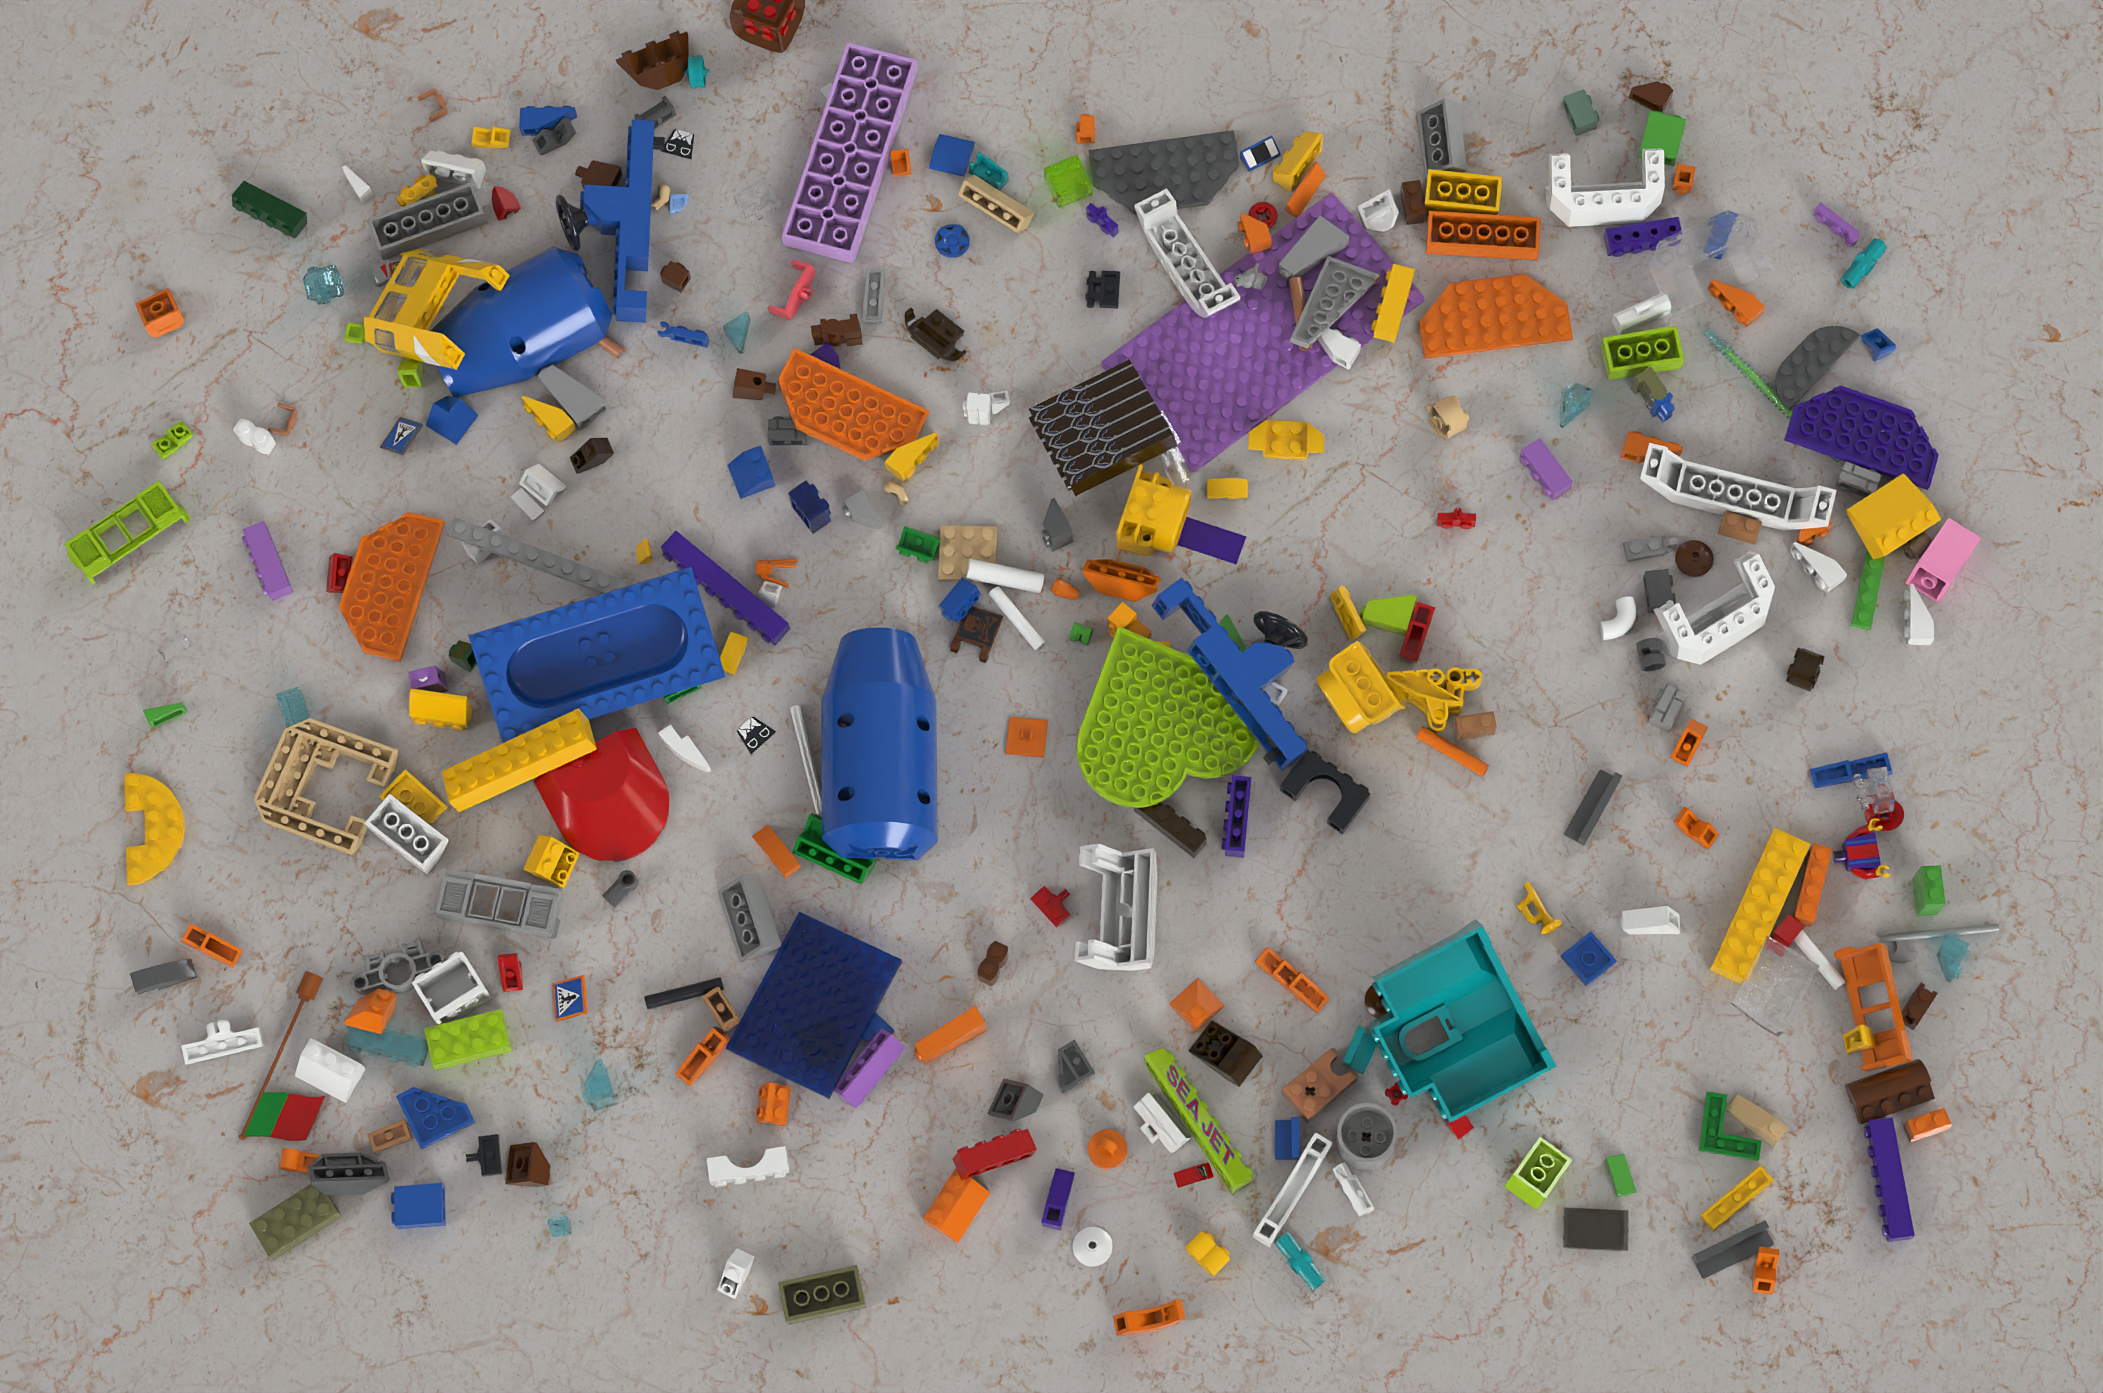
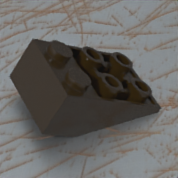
[1189,1020,1263,1087]

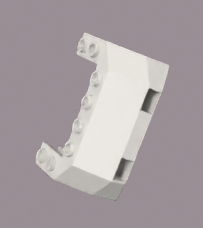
[1545,148,1665,227]
[1654,551,1775,665]
[1075,844,1157,971]

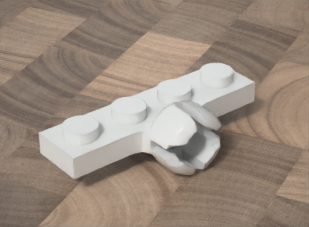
[181,1020,264,1065]

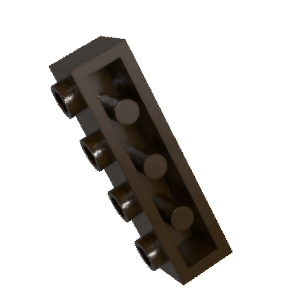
[1134,802,1207,858]

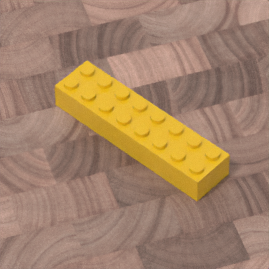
[441,708,597,812]
[1710,827,1810,987]

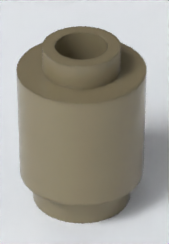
[1903,532,1931,560]

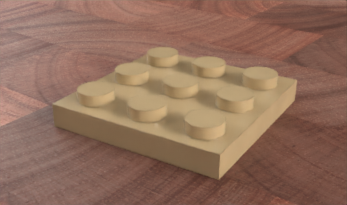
[938,525,998,583]

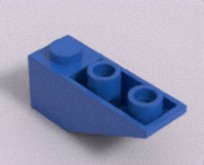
[519,106,577,136]

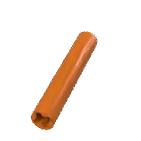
[1416,726,1489,777]

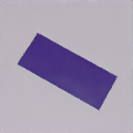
[1177,517,1247,564]

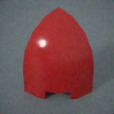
[492,186,521,221]

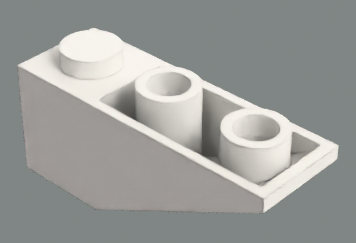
[1317,328,1361,370]
[1790,542,1847,593]
[1904,584,1934,645]

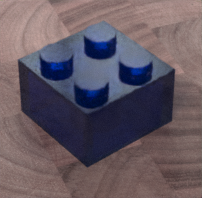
[788,480,831,534]

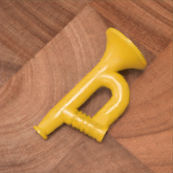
[1516,882,1562,934]

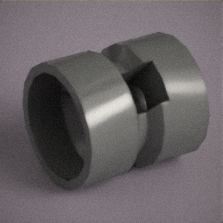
[1636,638,1666,671]

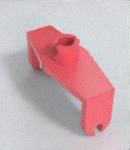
[767,260,816,320]

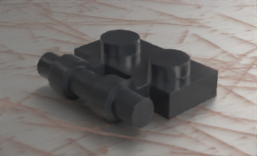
[1085,271,1120,309]

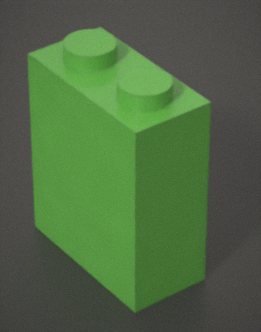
[1638,111,1686,166]
[1912,865,1945,916]

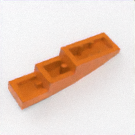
[1254,947,1330,1013]

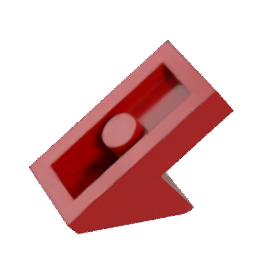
[1765,914,1805,957]
[497,953,523,992]

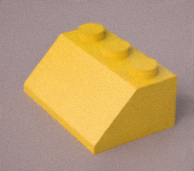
[1272,131,1323,192]
[409,689,473,731]

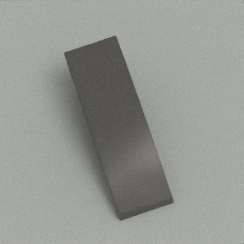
[130,959,197,995]

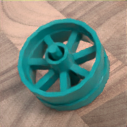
[684,55,710,89]

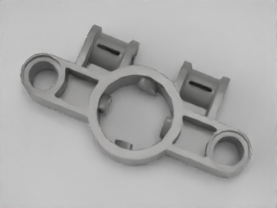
[351,938,446,995]

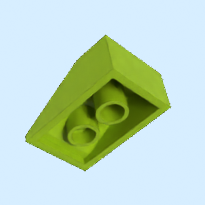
[1504,1137,1572,1210]

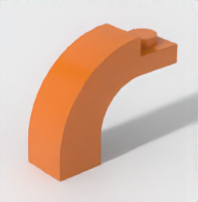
[1113,1300,1185,1336]

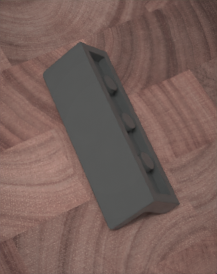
[1564,770,1622,846]
[1692,1220,1774,1279]

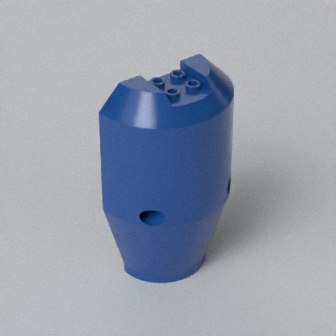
[430,246,612,398]

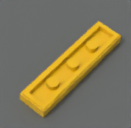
[1700,1165,1774,1231]

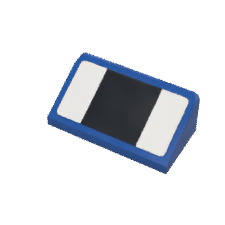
[1240,135,1281,172]

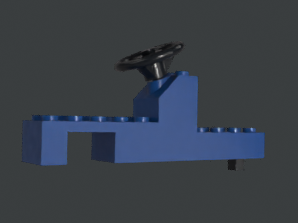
[555,120,665,323]
[1151,578,1308,771]

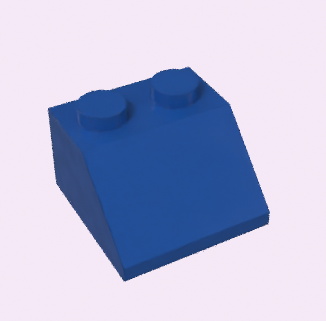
[728,445,775,499]

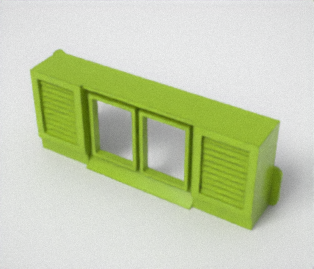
[64,480,190,585]

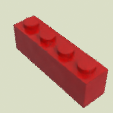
[953,1129,1037,1180]

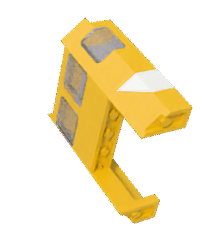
[363,249,510,370]

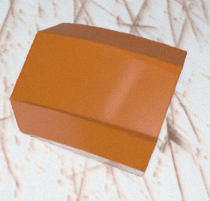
[135,288,184,338]

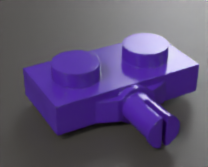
[1086,203,1119,238]

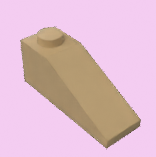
[1726,1094,1789,1147]

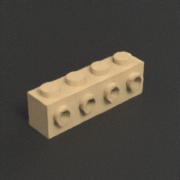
[958,175,1034,233]

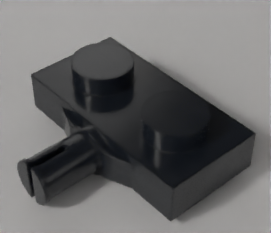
[466,1134,502,1177]

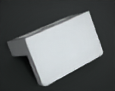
[519,464,566,506]

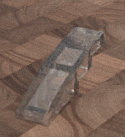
[1159,410,1189,486]

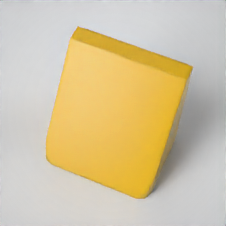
[636,539,652,564]

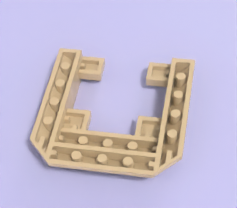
[254,718,398,855]

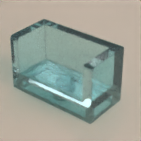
[276,687,310,728]

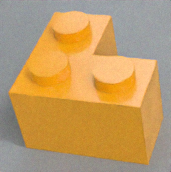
[1107,602,1152,639]

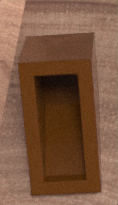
[1629,81,1673,112]

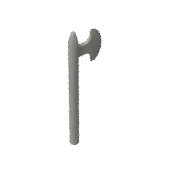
[1880,924,2000,962]

